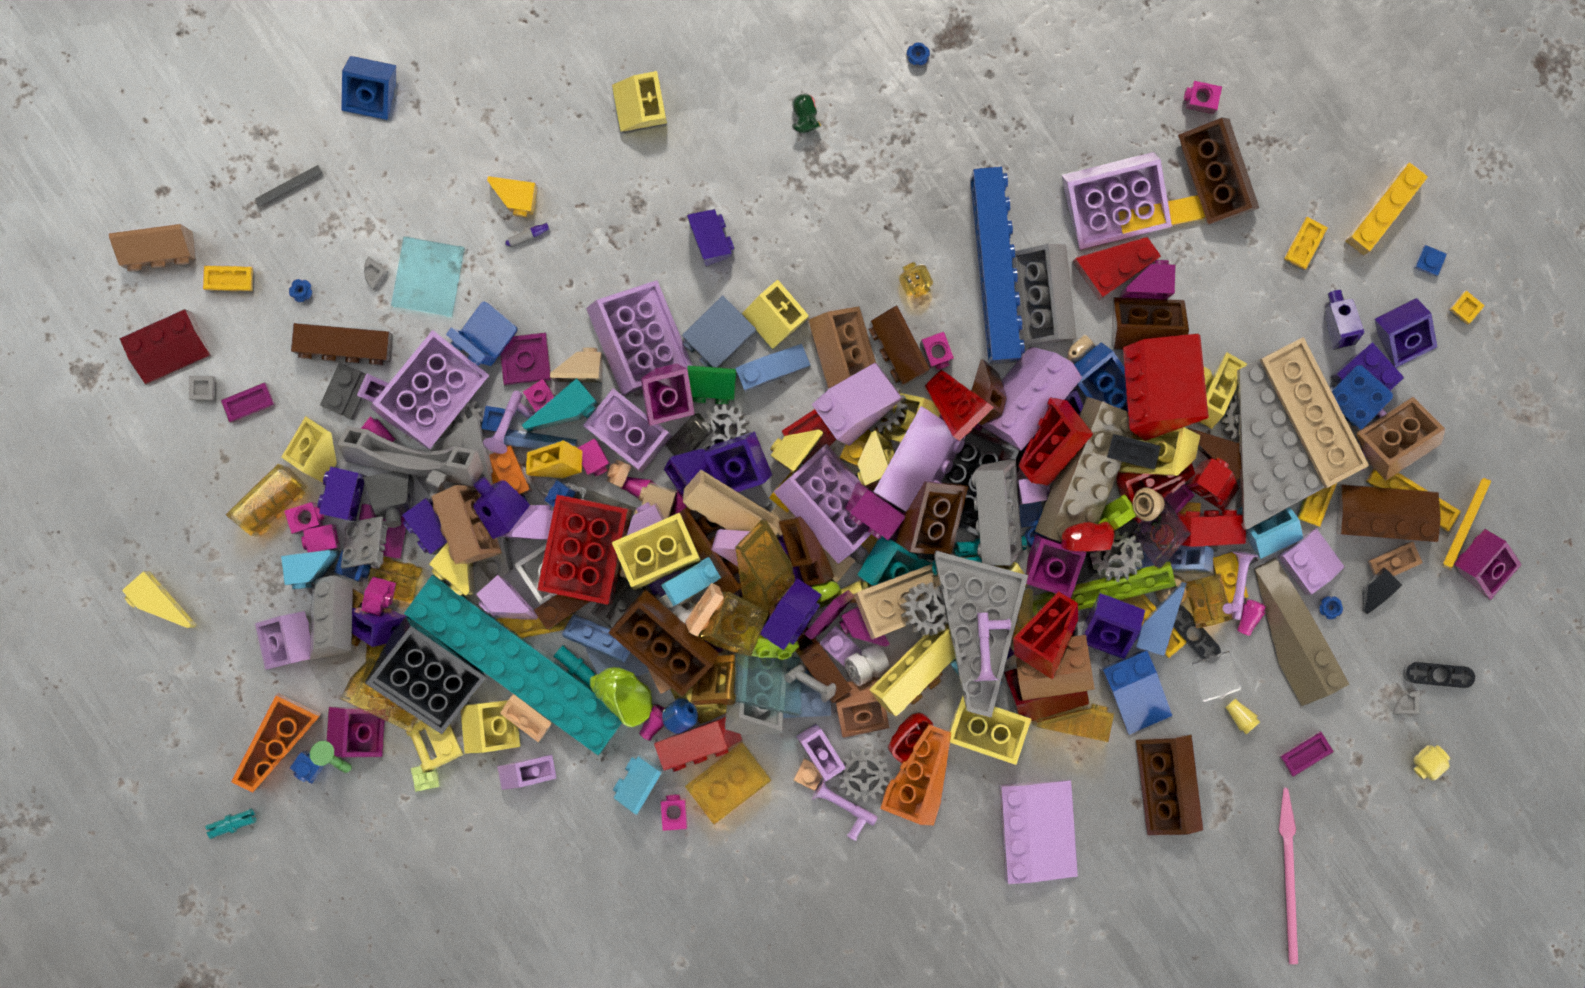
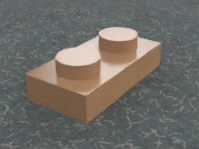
[1367,541,1423,576]

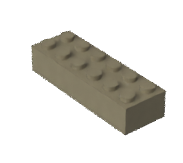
[1035,397,1134,542]

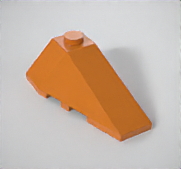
[880,725,951,826]

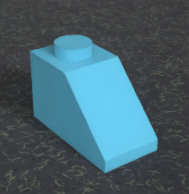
[661,557,721,606]

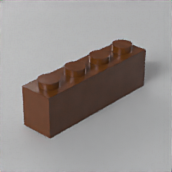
[291,323,393,366]

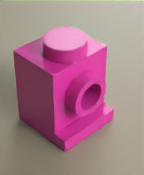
[361,577,396,616]

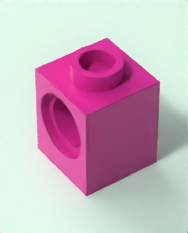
[1183,81,1222,114]
[920,332,954,370]
[523,379,555,412]
[578,438,610,477]
[284,502,325,534]
[301,524,341,553]
[661,794,688,831]

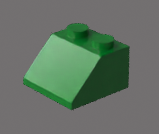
[687,365,737,405]

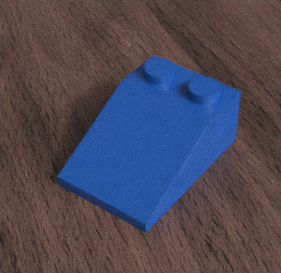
[1074,342,1128,412]
[1100,650,1172,735]

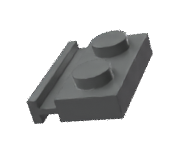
[320,362,366,420]
[590,574,644,628]

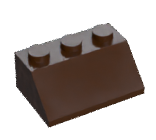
[1112,297,1189,350]
[868,305,930,387]

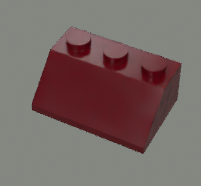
[119,309,211,385]
[1004,668,1089,721]

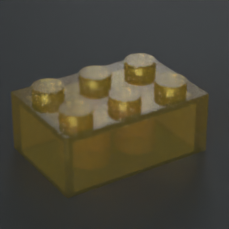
[685,741,772,825]

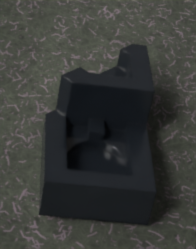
[1362,567,1402,614]

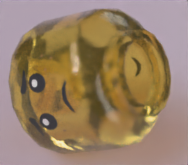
[898,262,933,299]

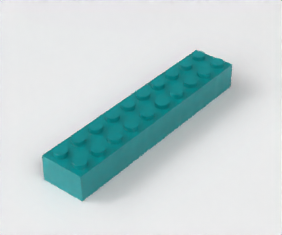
[404,574,623,756]

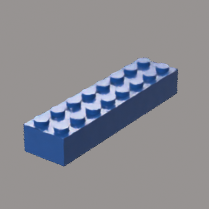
[970,166,1025,365]

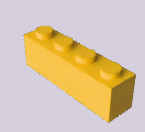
[1345,162,1428,255]

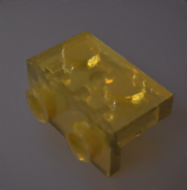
[368,557,423,603]

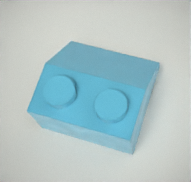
[1237,507,1304,559]
[281,550,339,589]
[613,755,663,815]

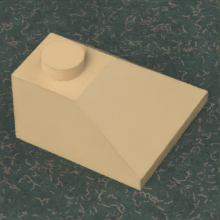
[550,348,603,383]

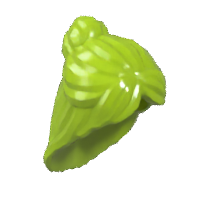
[590,667,653,727]

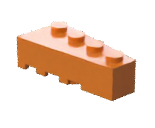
[231,693,321,793]

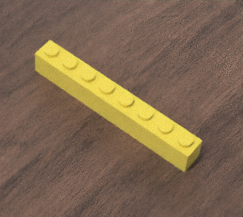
[869,562,1028,717]

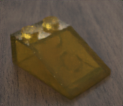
[735,518,795,611]
[1032,703,1114,742]

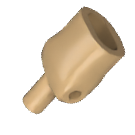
[1067,335,1095,364]

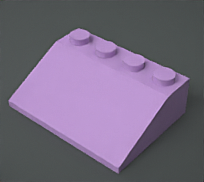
[1062,152,1172,250]
[586,280,693,396]
[370,330,489,450]
[978,346,1082,450]
[874,406,965,513]
[774,444,871,564]
[999,780,1078,884]

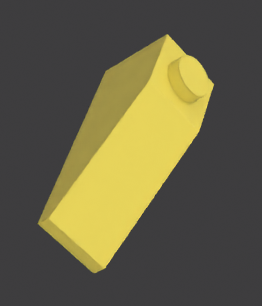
[1199,352,1247,429]
[122,571,197,628]

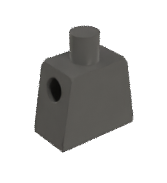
[363,471,414,528]

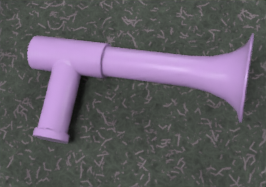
[483,391,536,454]
[1223,552,1258,620]
[974,613,1011,682]
[812,779,878,841]

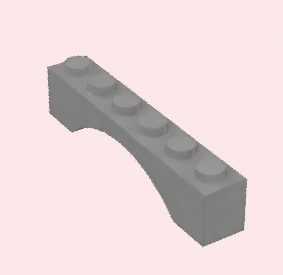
[337,426,484,486]

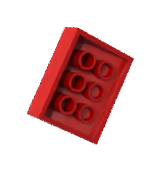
[1123,333,1209,441]
[537,495,632,605]

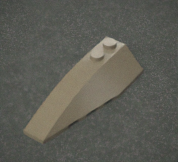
[1254,557,1350,706]

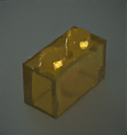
[1184,573,1233,629]

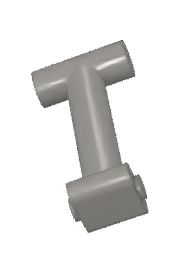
[426,470,447,500]
[784,663,836,703]

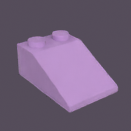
[812,363,903,446]
[583,388,672,473]

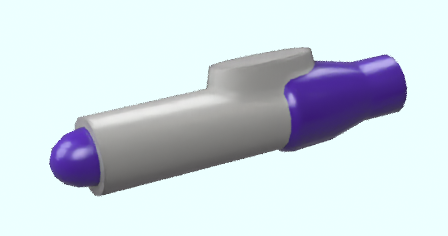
[505,222,550,247]

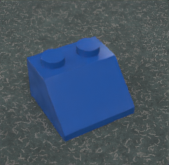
[341,56,397,120]

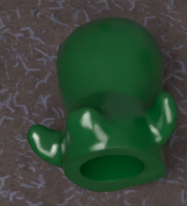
[792,93,821,134]

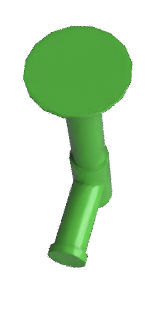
[310,741,351,773]

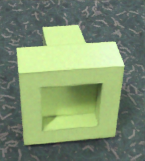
[411,766,440,792]

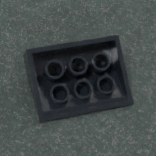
[941,428,1024,538]
[365,617,487,734]

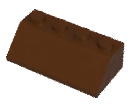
[1178,117,1259,225]
[1337,484,1441,542]
[679,507,767,600]
[608,589,719,696]
[1136,734,1203,835]

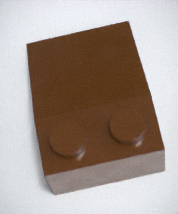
[896,481,968,555]

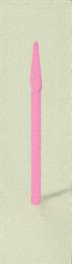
[1279,788,1298,964]

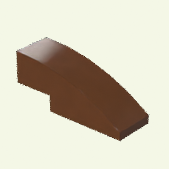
[778,516,834,586]

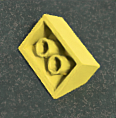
[1119,427,1200,476]
[612,513,701,590]
[949,696,1031,765]

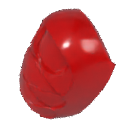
[1062,522,1115,551]
[887,712,934,763]

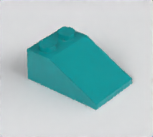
[521,378,599,432]
[857,536,932,586]

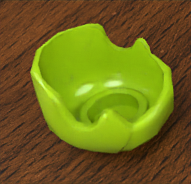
[811,581,842,609]

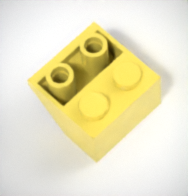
[612,71,667,132]
[742,280,809,350]
[429,543,475,596]

